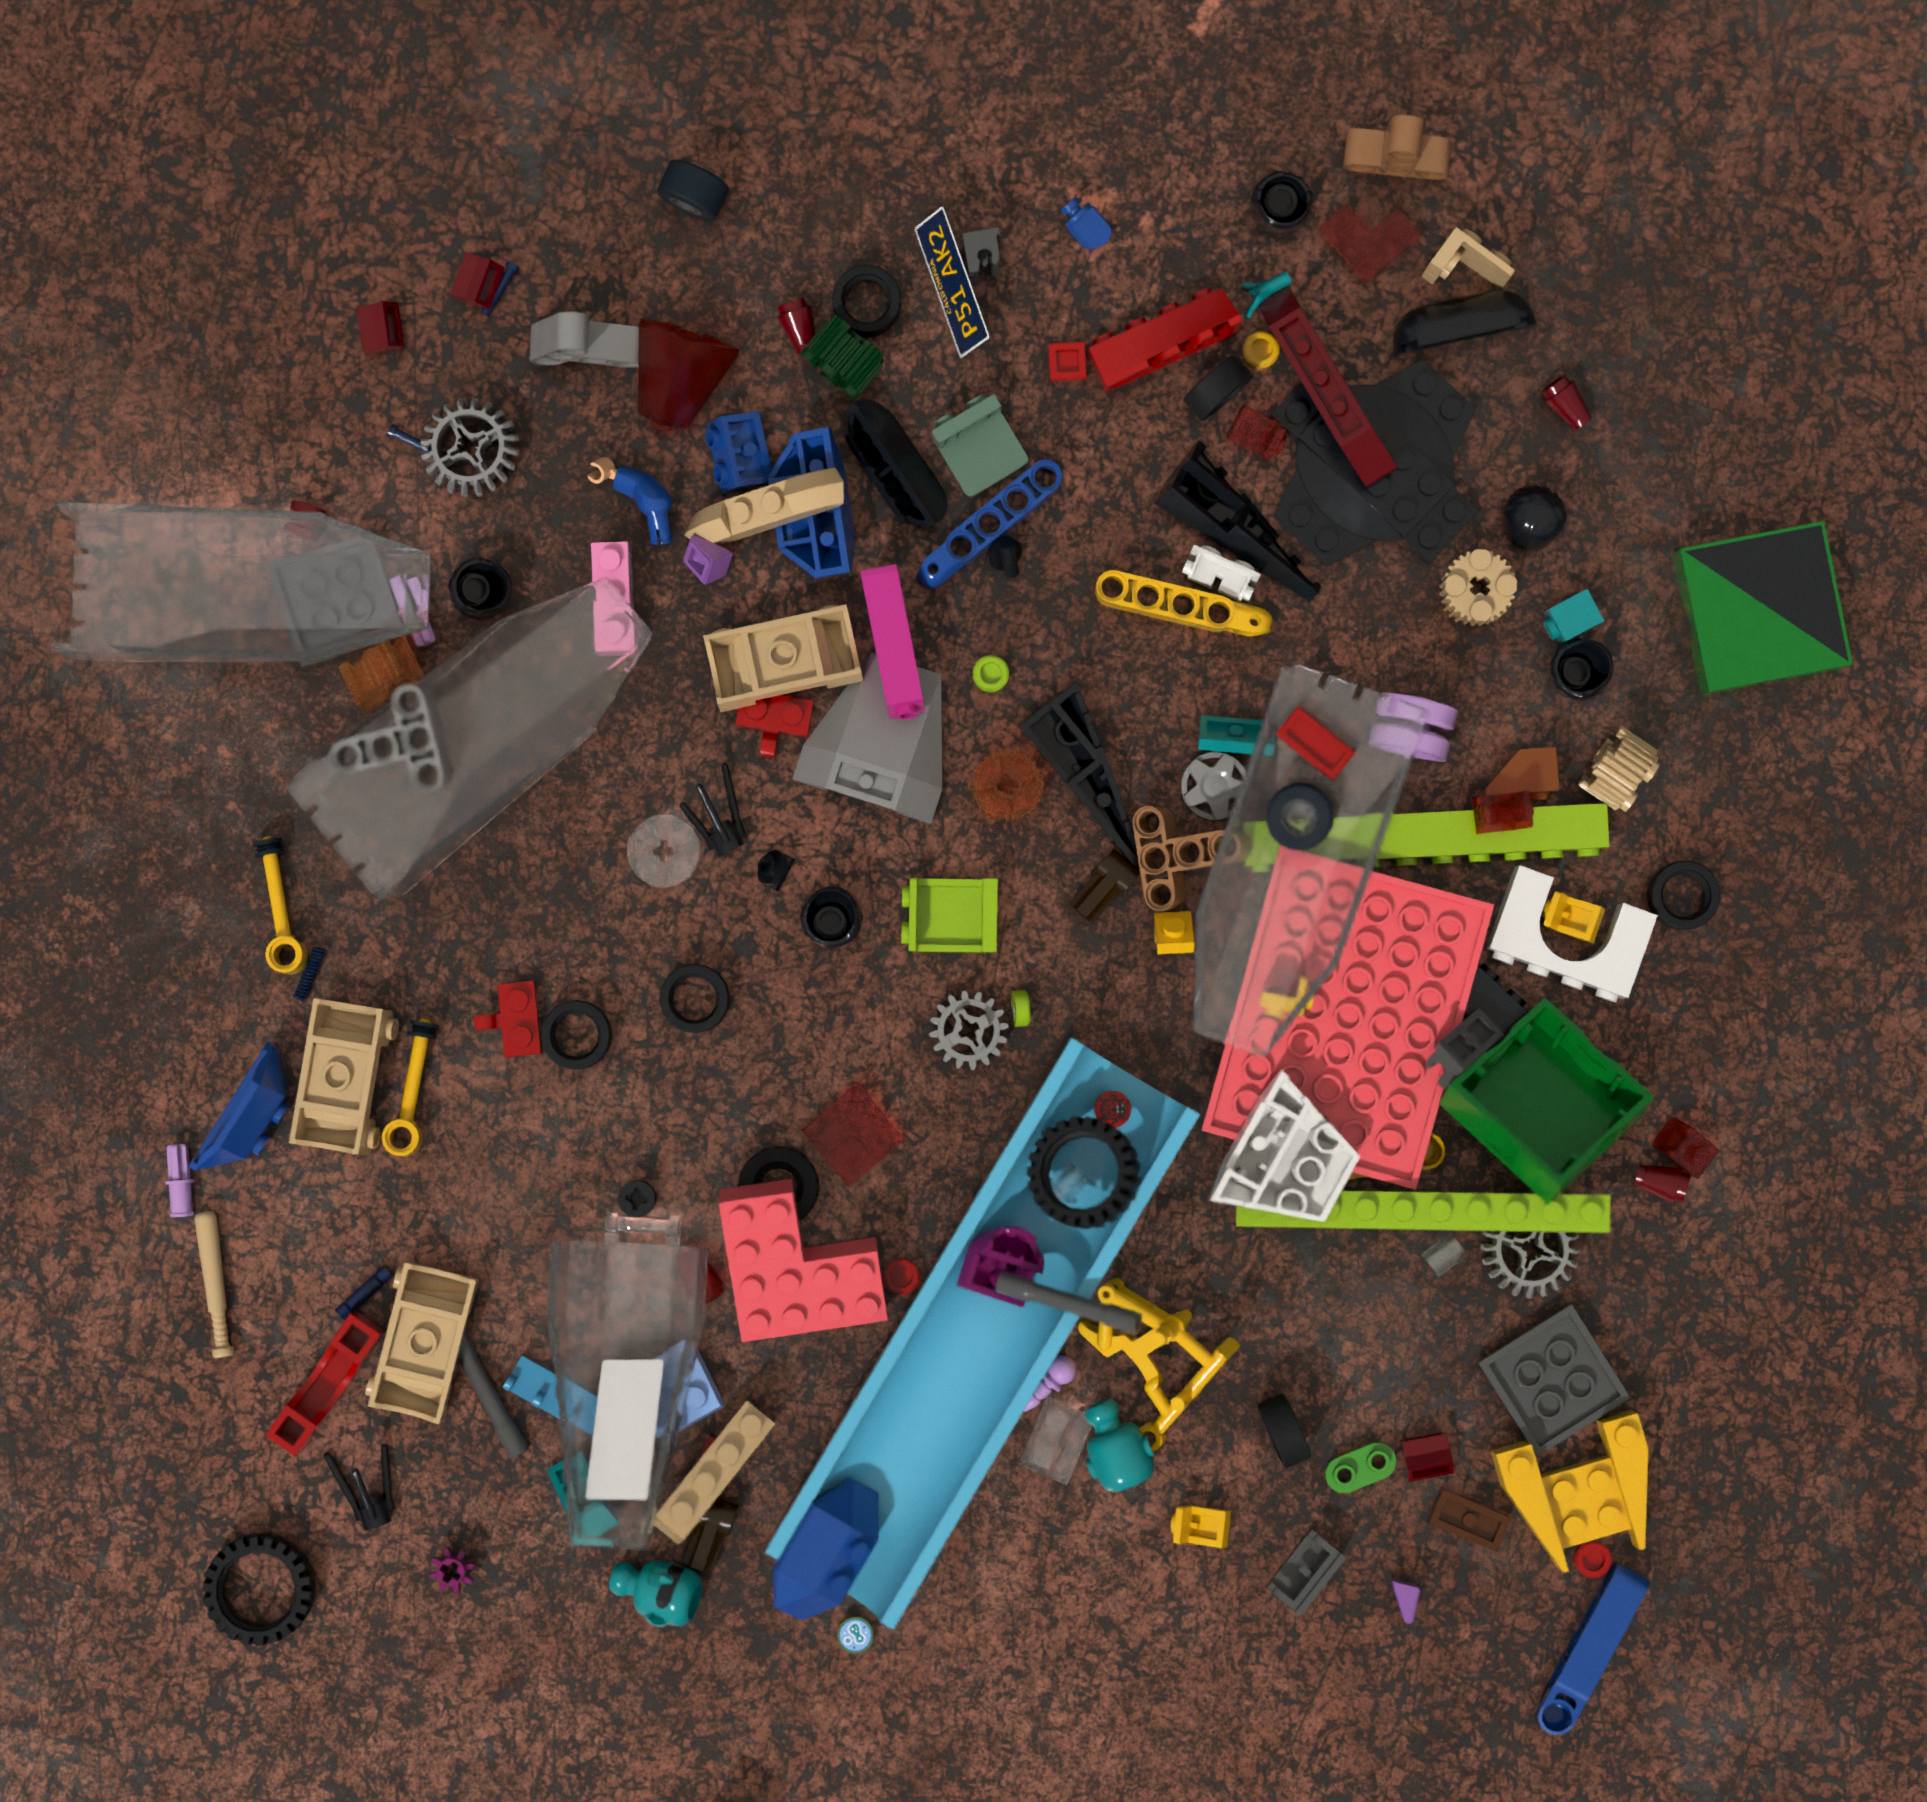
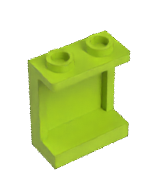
[901,877,998,953]

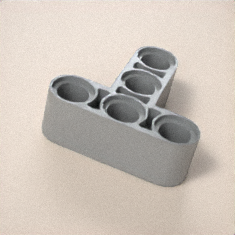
[530,312,645,368]
[329,685,452,792]

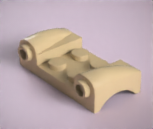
[703,604,863,712]
[289,998,399,1155]
[365,1261,479,1424]

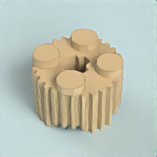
[1439,549,1517,626]
[1578,725,1660,812]

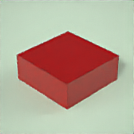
[1048,342,1087,382]

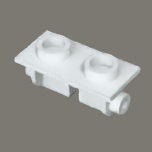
[1182,545,1261,602]

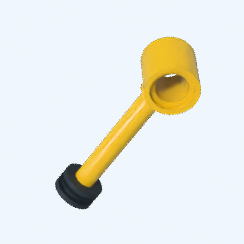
[253,836,309,975]
[382,1018,439,1156]

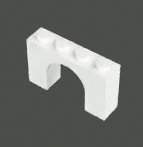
[1485,865,1658,1003]

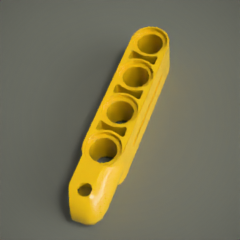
[1095,570,1273,637]

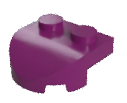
[956,1226,1044,1307]

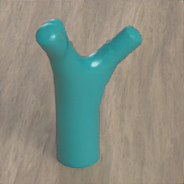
[1243,271,1292,318]

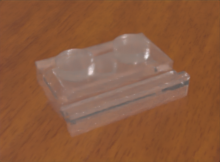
[1018,1396,1092,1486]

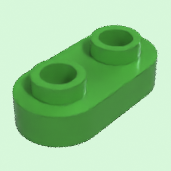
[1324,1441,1396,1493]

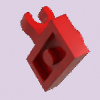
[735,695,814,758]
[474,981,542,1057]

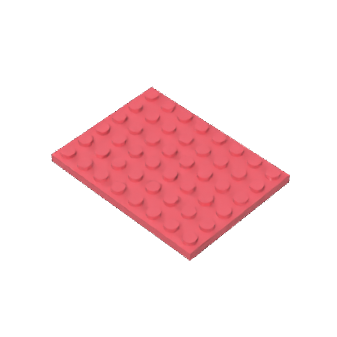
[1201,846,1494,1190]

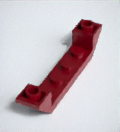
[1259,287,1398,487]

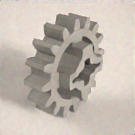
[929,991,1008,1070]

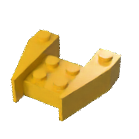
[1490,1409,1648,1573]

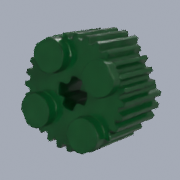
[800,315,885,400]

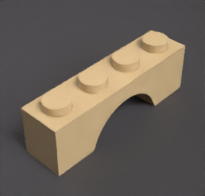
[650,1401,775,1545]

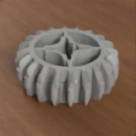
[420,398,520,497]
[1480,1231,1580,1298]

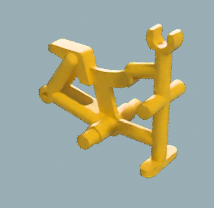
[1078,1278,1240,1451]

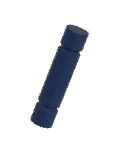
[335,1265,394,1320]

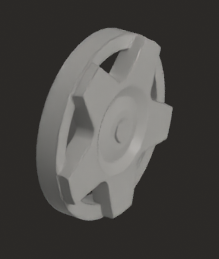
[1181,752,1249,820]

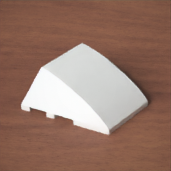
[1209,1070,1360,1222]

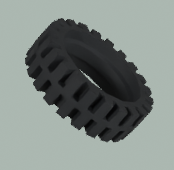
[1027,1116,1141,1229]
[202,1533,316,1646]

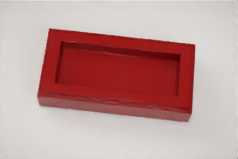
[1275,705,1356,781]

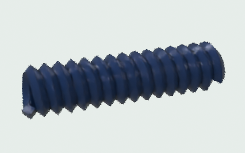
[293,947,327,1003]

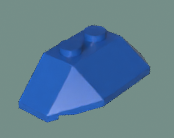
[768,427,856,579]
[188,1042,291,1171]
[773,1478,878,1621]

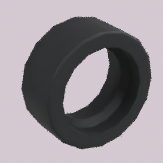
[832,264,901,338]
[1183,355,1253,421]
[1647,861,1721,930]
[659,964,730,1033]
[541,1000,612,1070]
[1257,1393,1312,1468]

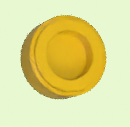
[1242,331,1280,370]

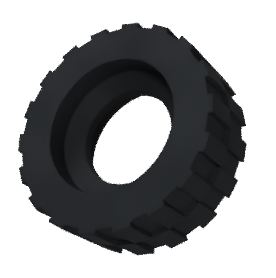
[738,1146,819,1221]

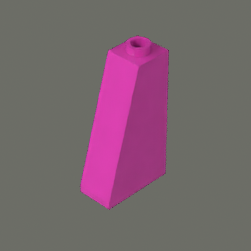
[860,564,925,720]

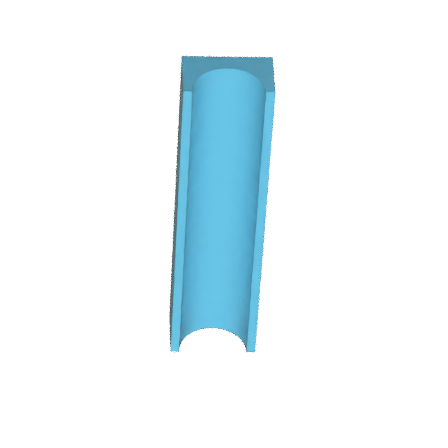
[765,1038,1200,1630]

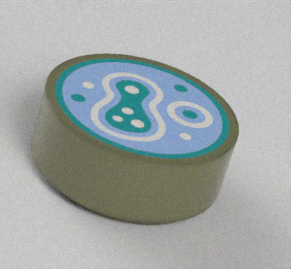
[837,1615,874,1654]

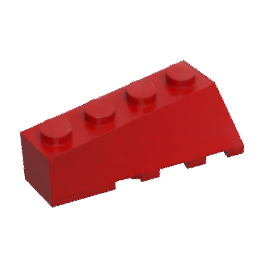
[1088,287,1242,393]

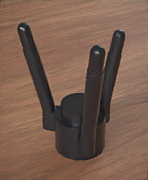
[679,763,746,856]
[324,1444,396,1530]

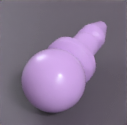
[1024,1355,1077,1412]

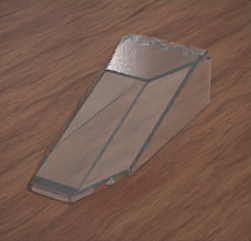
[51,502,431,662]
[286,577,654,901]
[1194,662,1431,1058]

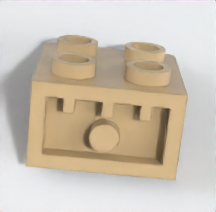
[1422,227,1515,289]

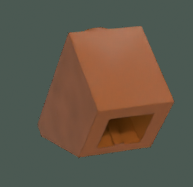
[1481,747,1560,804]

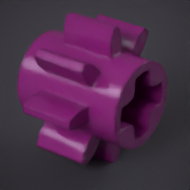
[429,1546,476,1594]

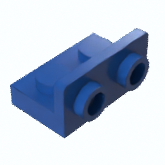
[705,411,772,495]

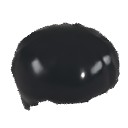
[1251,171,1314,235]
[1504,484,1566,550]
[448,557,512,621]
[1549,638,1614,701]
[799,886,863,950]

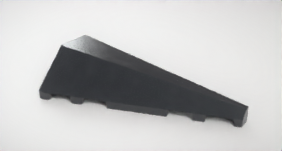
[1154,440,1321,601]
[1016,681,1139,867]

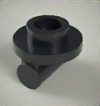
[987,536,1022,578]
[757,850,795,892]

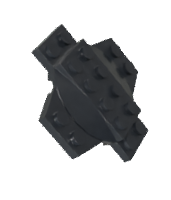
[1270,359,1479,568]

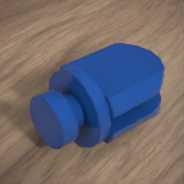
[1060,197,1112,250]

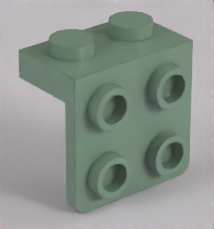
[931,394,1028,497]

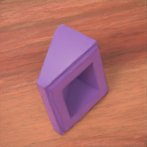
[683,535,733,585]
[1390,1578,1420,1624]

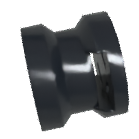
[618,1180,657,1217]

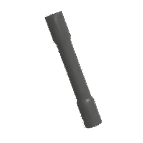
[996,1271,1142,1335]
[457,1330,529,1459]

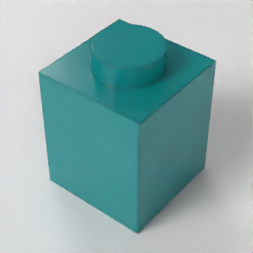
[1543,589,1604,645]

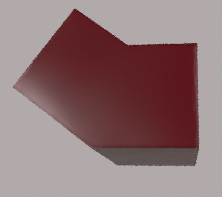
[450,252,505,309]
[356,301,404,355]
[1399,1431,1454,1482]

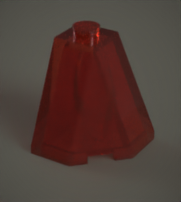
[638,318,739,432]

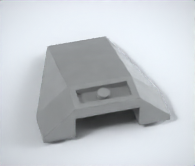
[792,652,942,824]

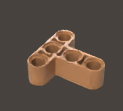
[1343,115,1451,180]
[1133,806,1250,911]

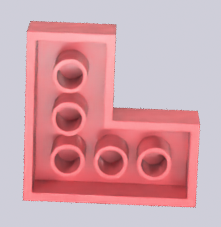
[719,1179,888,1342]

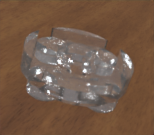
[627,815,701,888]

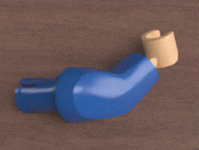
[588,457,673,545]

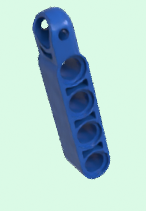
[916,460,1062,589]
[1536,1562,1650,1735]

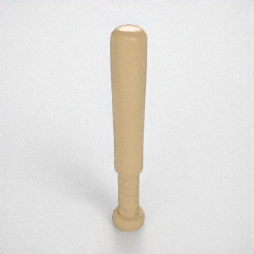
[194,1211,234,1358]

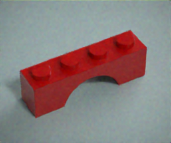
[265,1311,387,1456]

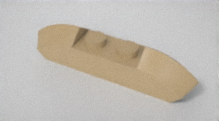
[684,468,844,546]

